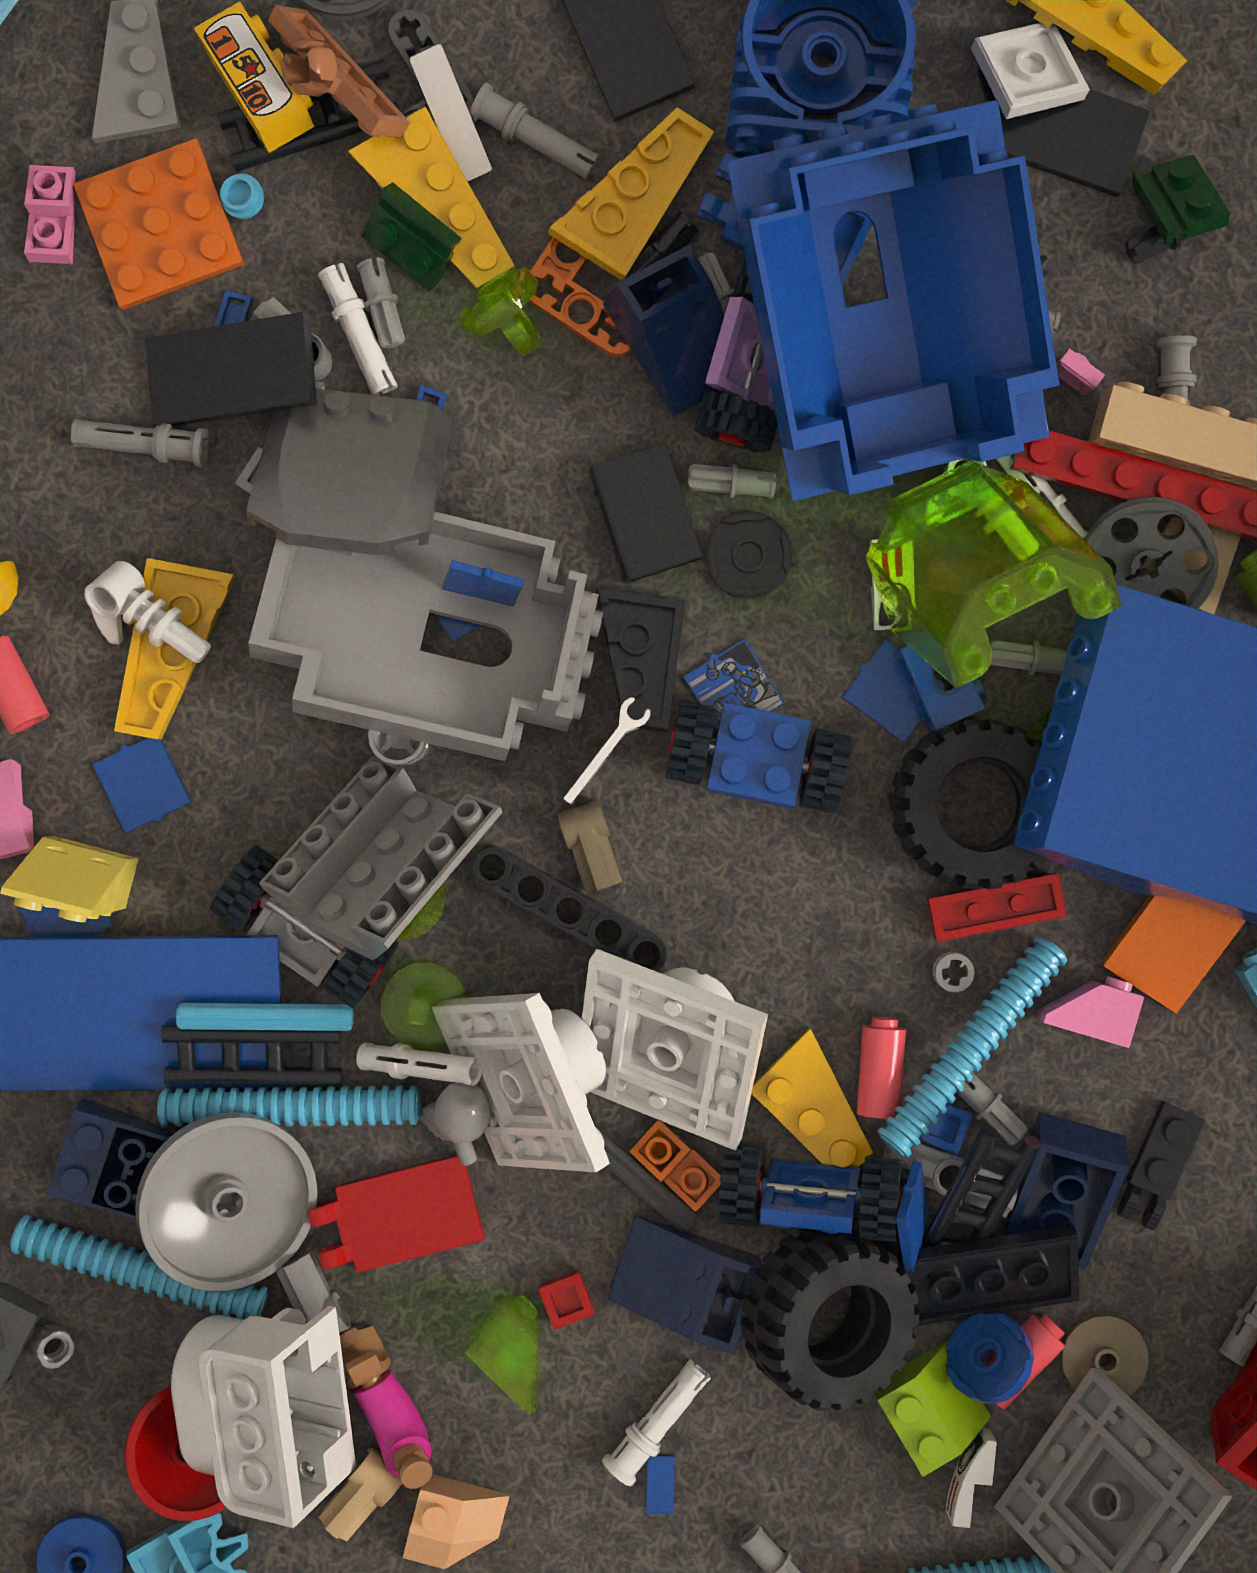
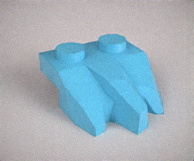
[126,1512,248,1573]

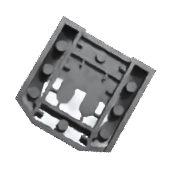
[246,388,452,555]

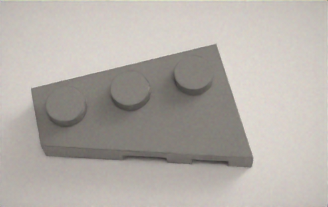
[92,0,181,143]

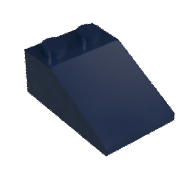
[1003,1112,1129,1270]

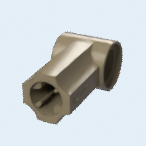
[557,799,622,893]

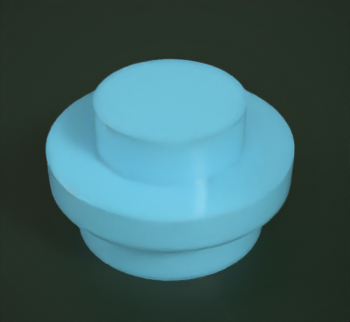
[219,173,264,219]

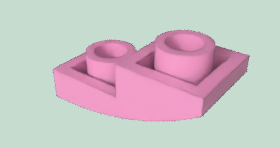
[24,165,76,264]
[0,759,34,860]

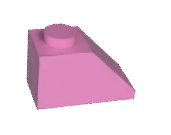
[1036,976,1144,1048]

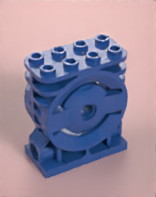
[725,0,918,158]

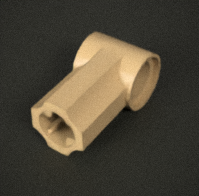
[318,1446,402,1542]

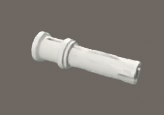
[602,1359,711,1486]

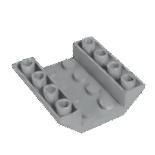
[259,756,503,961]

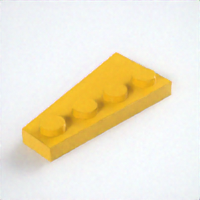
[1006,0,1187,95]
[348,107,515,289]
[548,107,714,280]
[114,558,237,740]

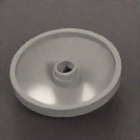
[135,1112,317,1291]

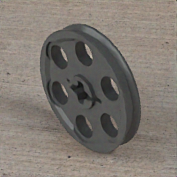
[1080,496,1219,609]

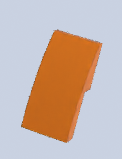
[629,1120,721,1212]

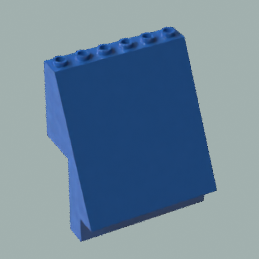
[1014,584,1257,925]

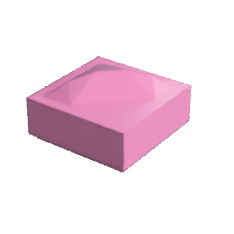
[1056,348,1105,396]

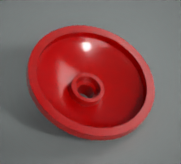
[124,1385,227,1521]

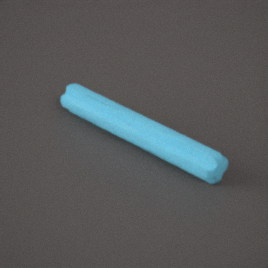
[176,1003,354,1031]

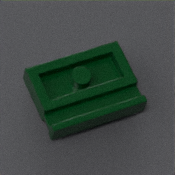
[1132,154,1230,245]
[361,182,462,291]

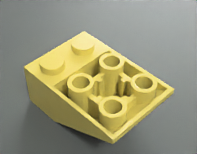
[0,836,139,922]

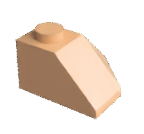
[403,1474,510,1569]

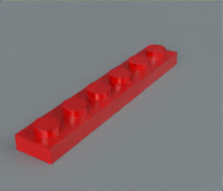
[1010,430,1257,541]

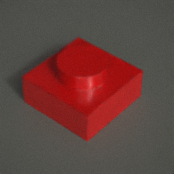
[538,1269,595,1330]

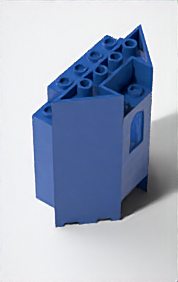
[727,100,1059,502]

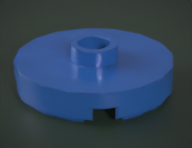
[946,1312,1034,1405]
[37,1514,126,1573]

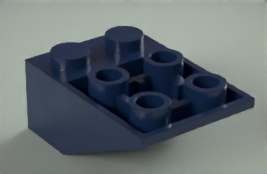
[603,245,724,417]
[46,1098,175,1220]
[608,1215,762,1355]

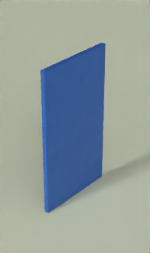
[0,935,286,1091]

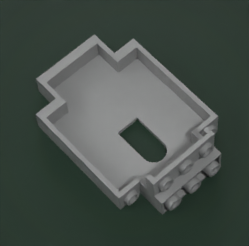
[248,512,603,761]

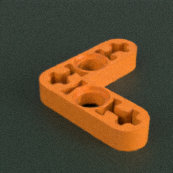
[525,196,632,358]

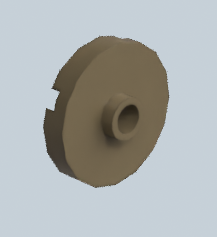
[1059,1312,1149,1396]

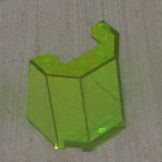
[866,460,1122,688]

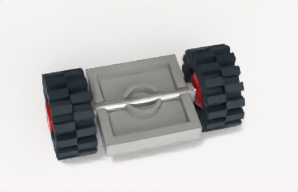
[209,845,399,1009]

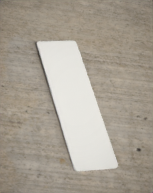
[410,44,492,182]

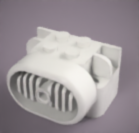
[171,1306,356,1528]

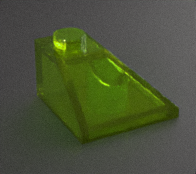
[465,1291,540,1416]

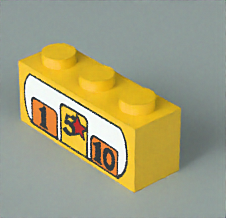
[194,1,314,153]

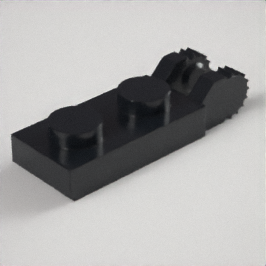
[1117,1101,1205,1230]

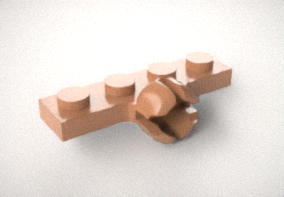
[268,5,410,138]

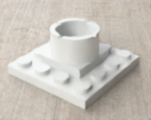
[582,949,768,1151]
[431,993,610,1172]

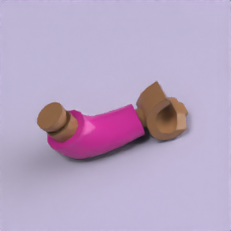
[339,1326,433,1489]

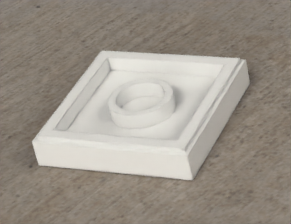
[971,23,1090,119]

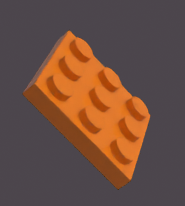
[73,138,245,310]

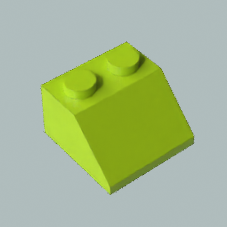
[874,1341,991,1477]

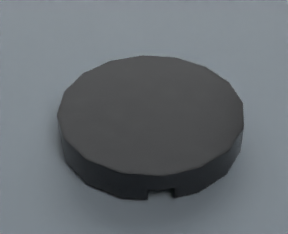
[705,511,793,599]

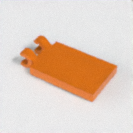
[1101,895,1246,1014]

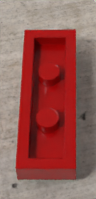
[926,872,1067,942]

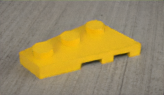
[751,1027,873,1168]

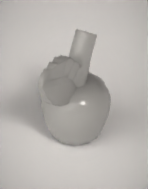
[419,1082,490,1166]

